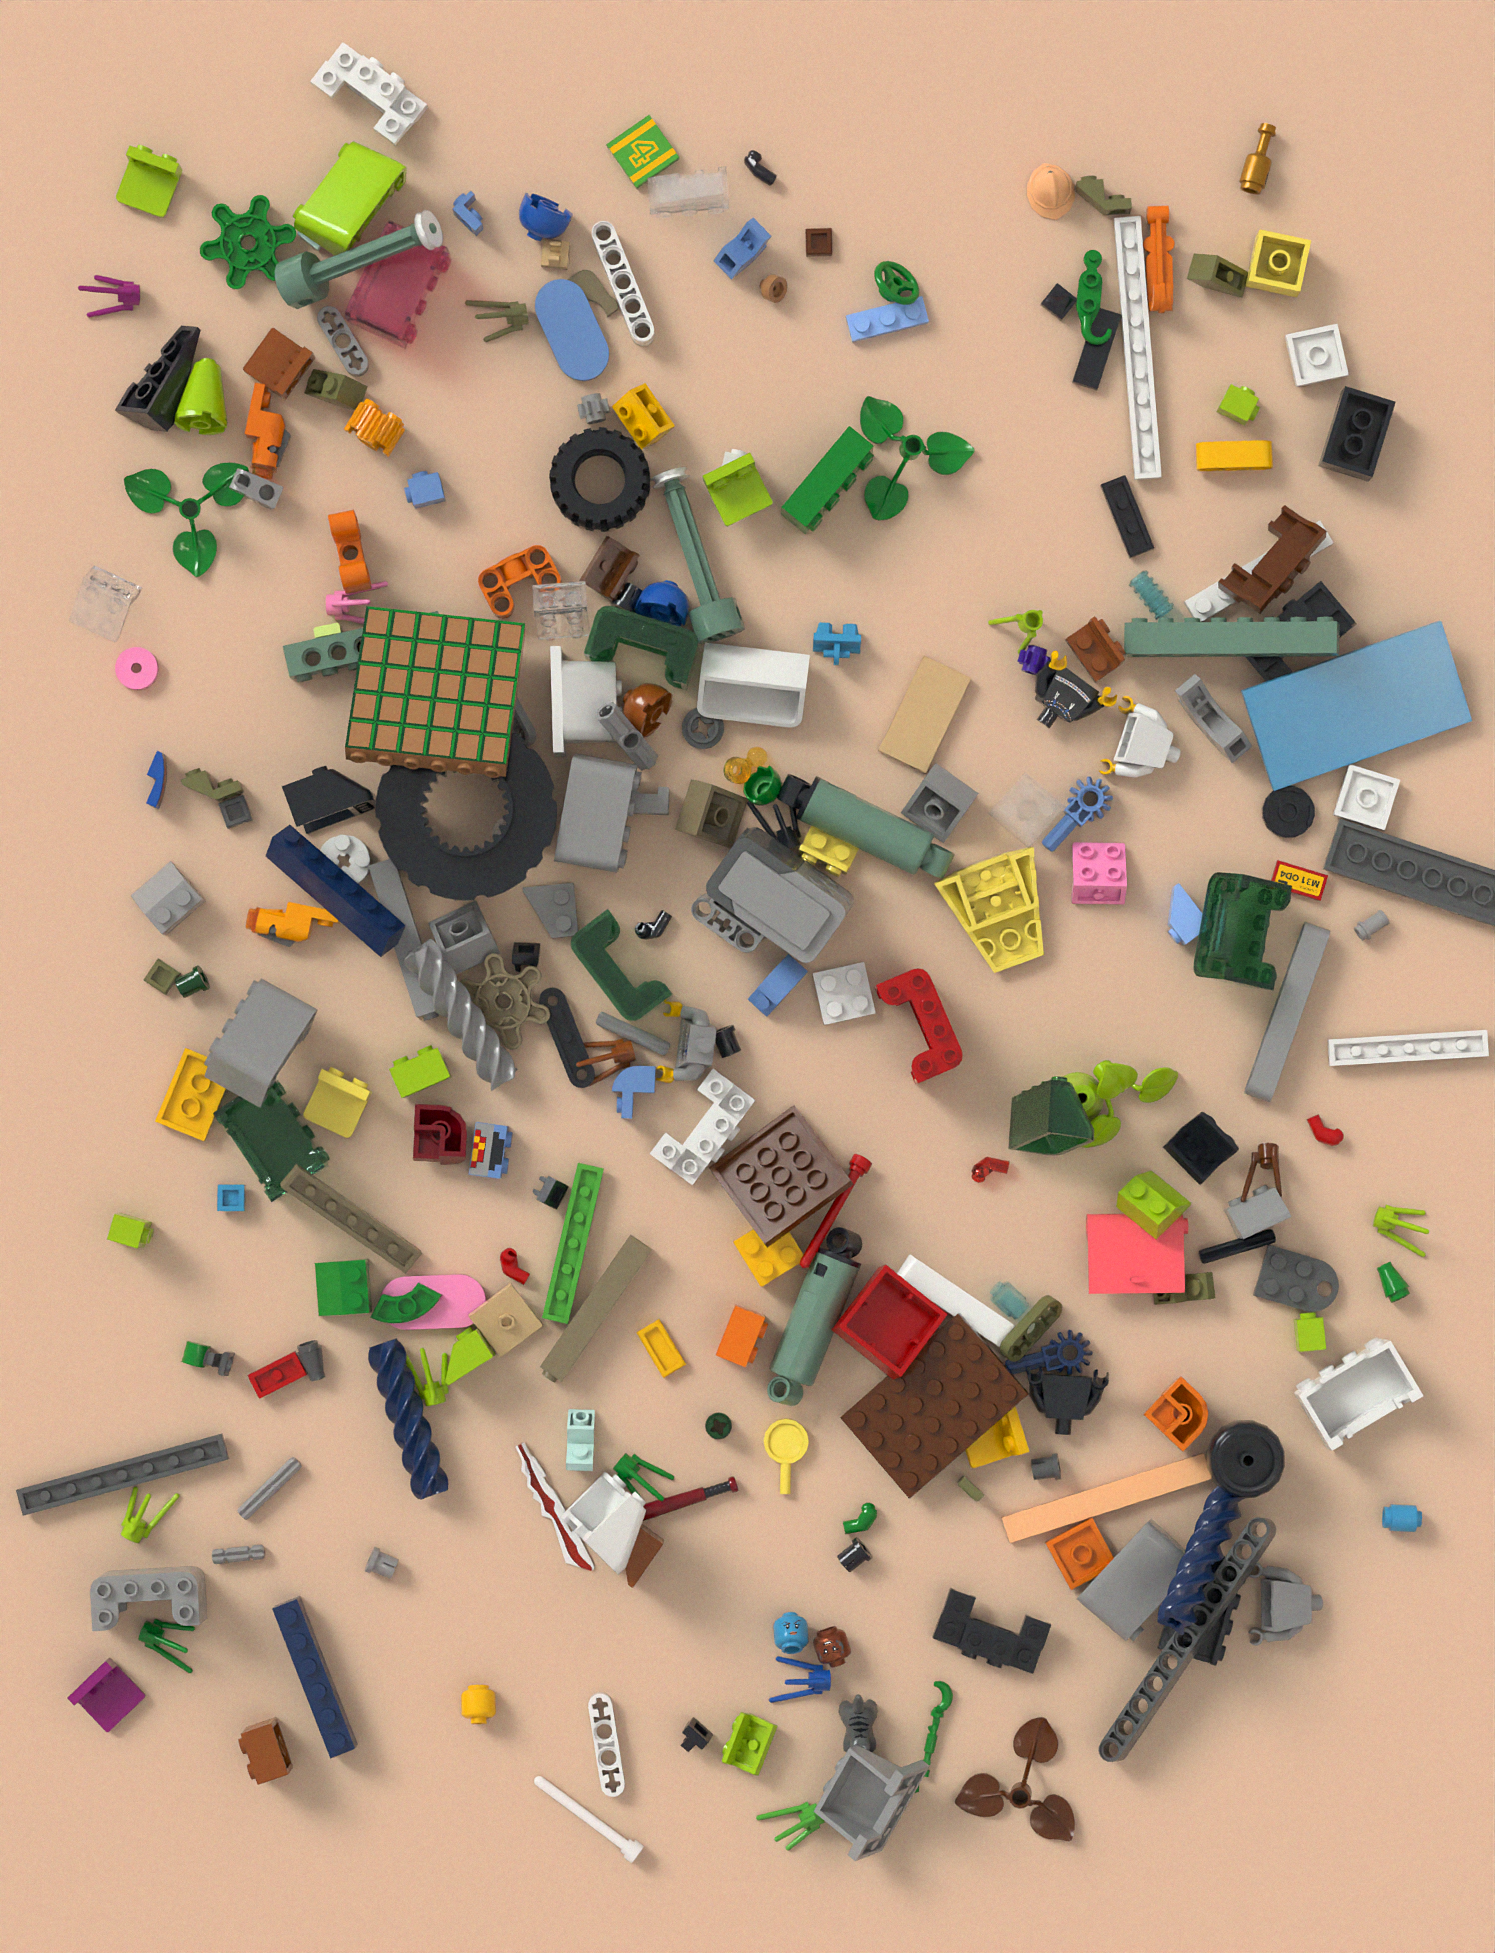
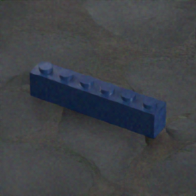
[265,825,406,957]
[272,1596,358,1759]

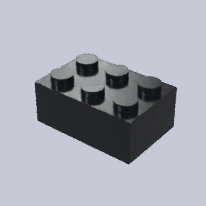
[1318,386,1396,482]

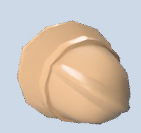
[1027,163,1075,220]

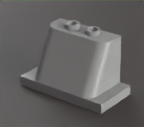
[814,1745,930,1861]

